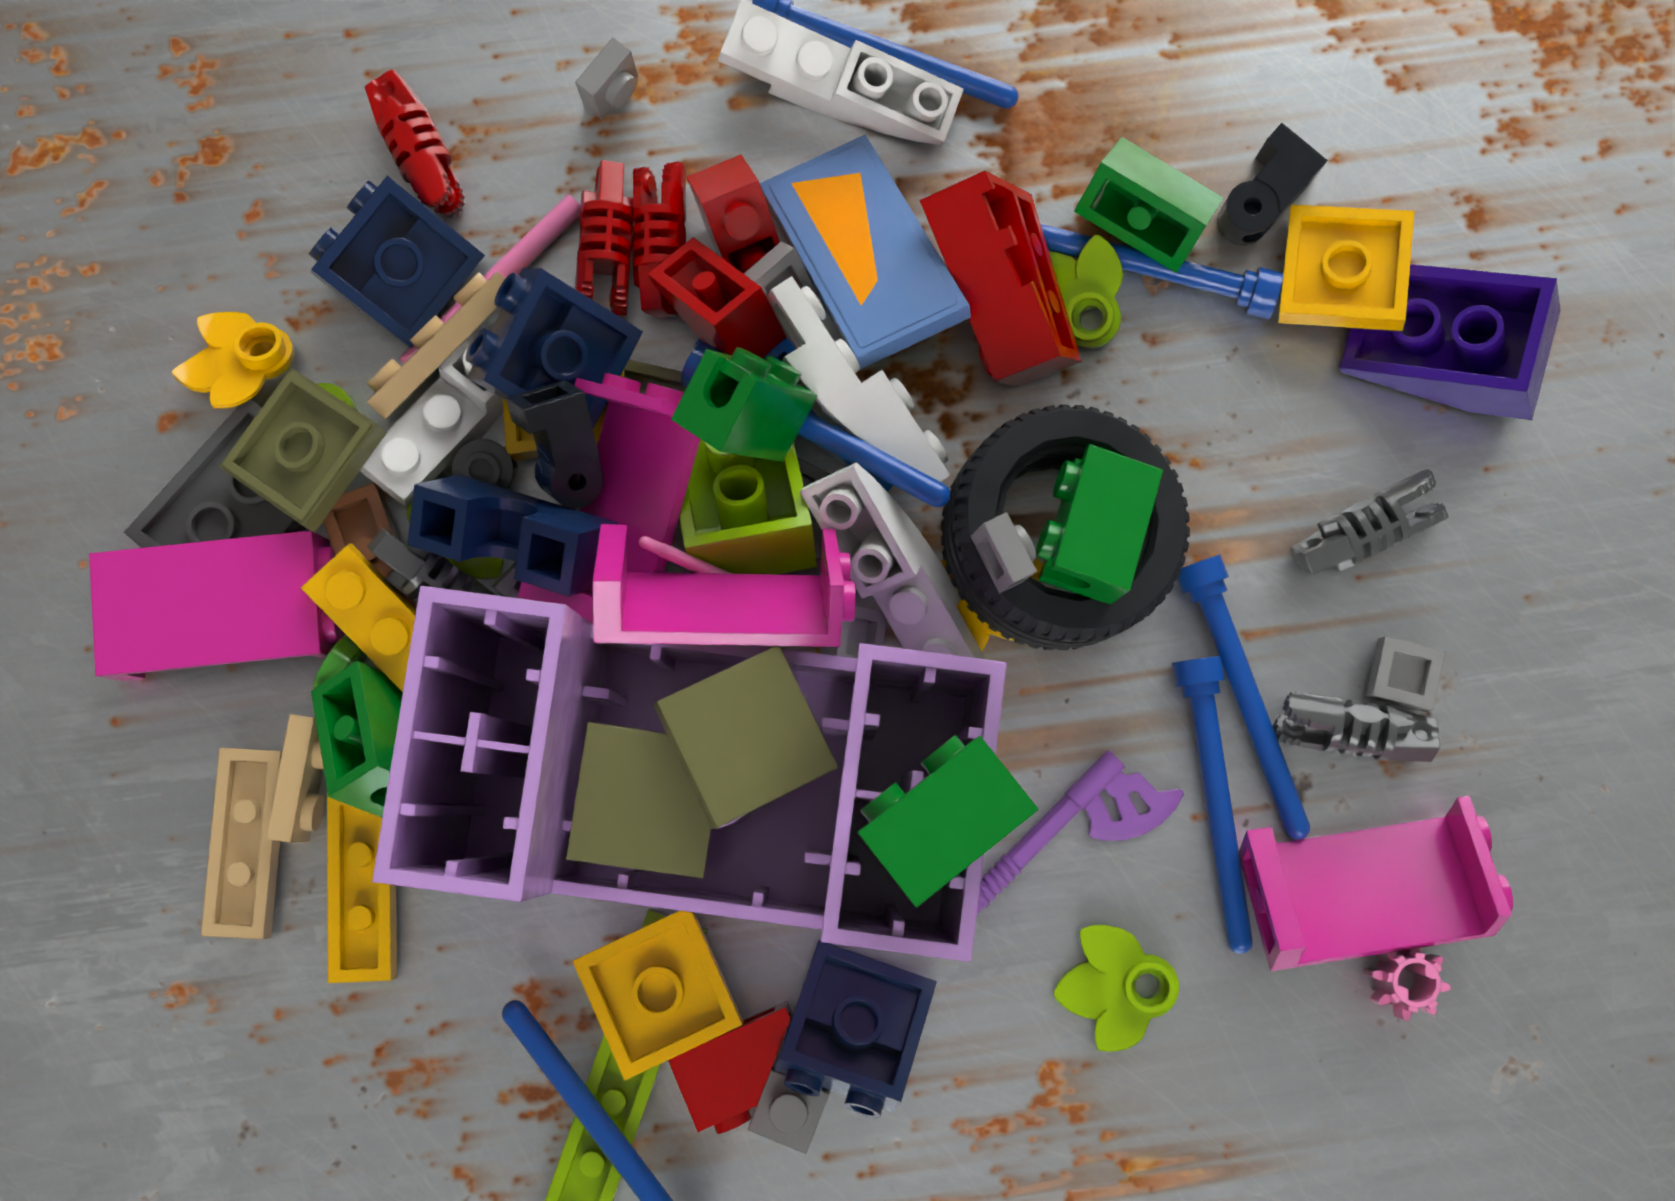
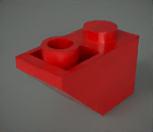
[686,154,780,274]

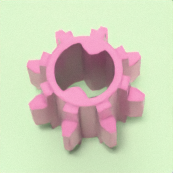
[1363,948,1451,1021]

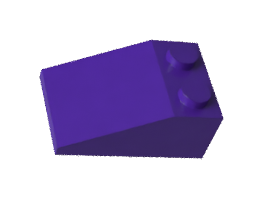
[1340,264,1561,421]

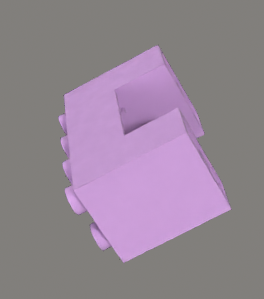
[372,586,1007,962]

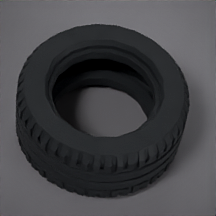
[941,404,1190,651]

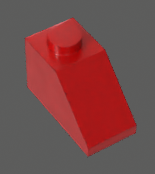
[648,237,787,358]
[668,1000,792,1134]

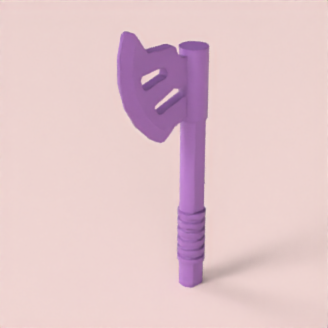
[977,750,1184,915]

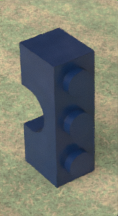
[407,475,618,597]

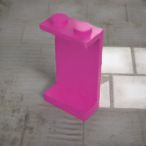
[518,373,700,624]
[593,524,855,647]
[89,531,344,681]
[1239,796,1513,971]

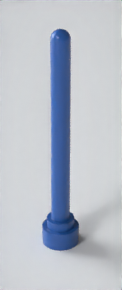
[752,0,1019,109]
[1040,223,1283,320]
[681,342,950,507]
[1177,554,1310,840]
[1172,656,1253,954]
[502,1000,673,1201]

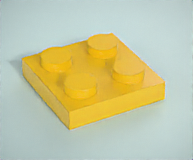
[1278,204,1415,331]
[572,911,744,1081]

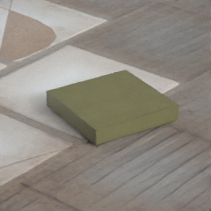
[219,368,387,533]
[653,646,838,830]
[566,721,711,878]

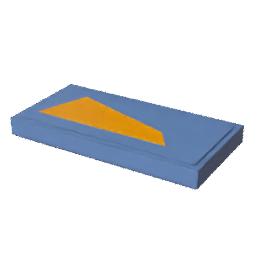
[760,135,971,370]

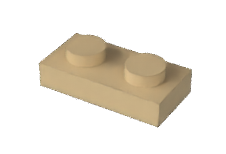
[266,714,325,843]

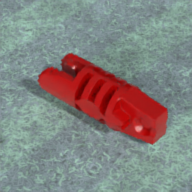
[364,69,465,218]
[575,160,633,316]
[633,161,686,318]

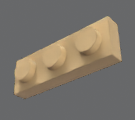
[366,272,505,419]
[201,748,282,940]

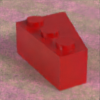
[919,170,1082,387]

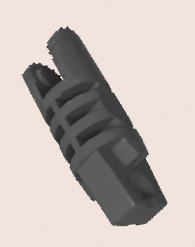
[1291,469,1449,575]
[367,528,497,603]
[1273,692,1440,762]

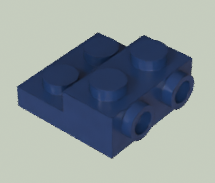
[308,175,485,348]
[466,268,643,429]
[774,940,937,1118]

